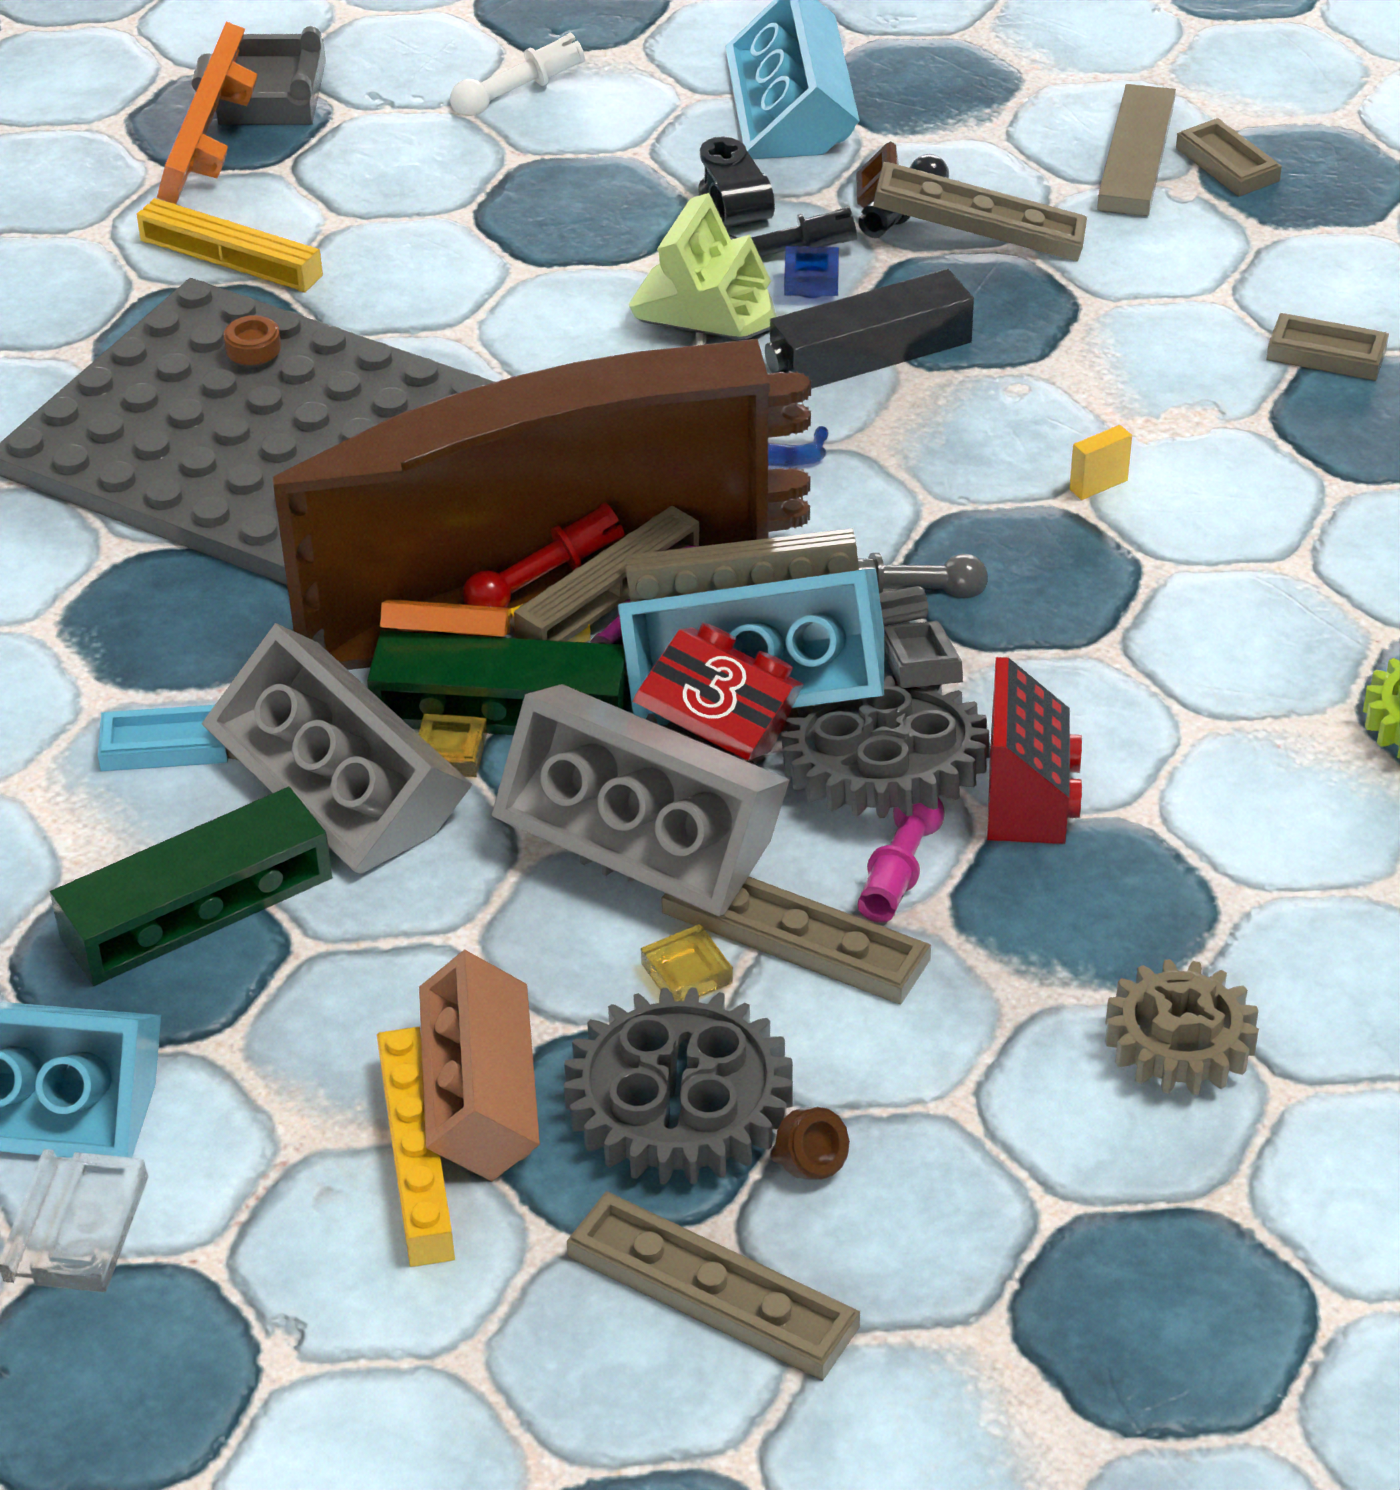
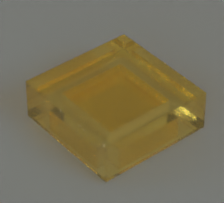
[418,714,487,778]
[641,924,733,1001]

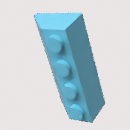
[725,0,860,159]
[618,569,884,725]
[0,1002,161,1163]

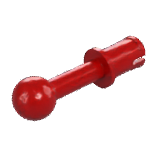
[463,503,625,608]

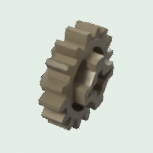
[1105,959,1259,1095]

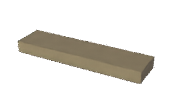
[1097,84,1176,216]
[873,162,1087,262]
[661,876,931,1005]
[567,1191,860,1381]

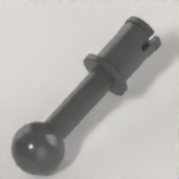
[858,553,988,598]

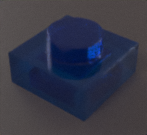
[784,246,839,298]

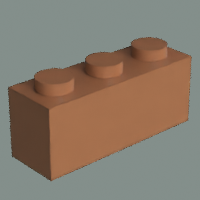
[419,949,540,1182]

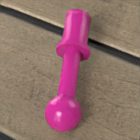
[857,796,945,923]

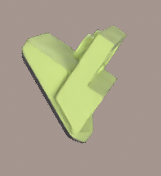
[629,193,776,340]

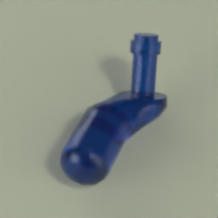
[768,426,829,467]

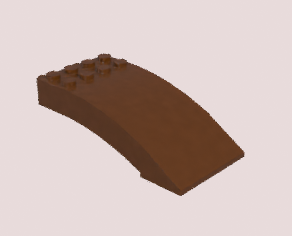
[272,339,811,670]

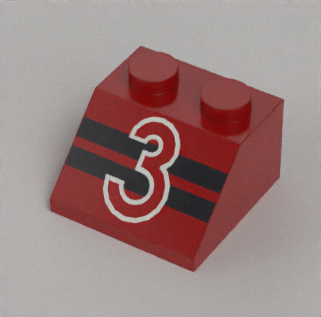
[632,622,804,761]

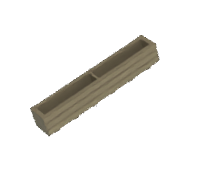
[514,506,699,641]
[625,528,859,602]

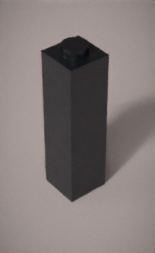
[765,268,974,389]

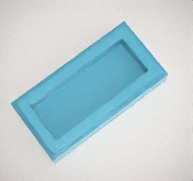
[98,705,228,771]

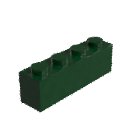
[367,630,629,735]
[49,786,333,986]

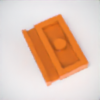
[380,599,511,637]

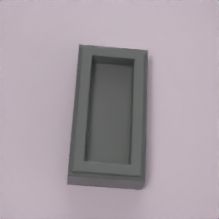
[884,621,963,688]

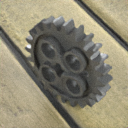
[781,676,990,818]
[564,987,793,1184]

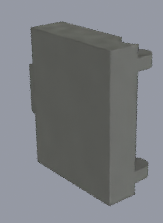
[192,26,326,125]

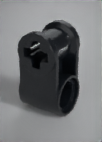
[698,136,775,228]

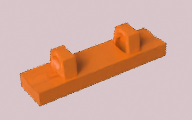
[157,21,258,204]

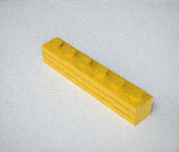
[136,198,323,293]
[376,1026,455,1267]

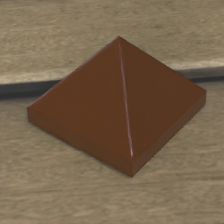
[856,141,899,208]

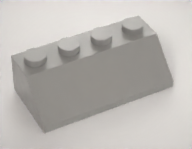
[201,623,473,874]
[491,684,789,916]

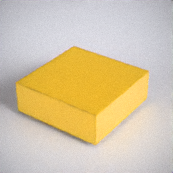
[1069,425,1132,500]

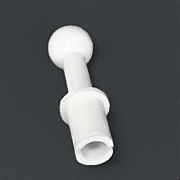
[450,33,585,115]

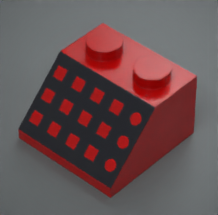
[987,657,1082,844]

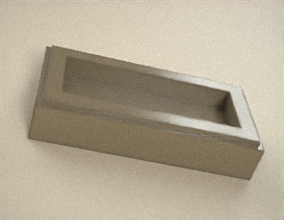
[1176,118,1282,197]
[1266,313,1389,381]

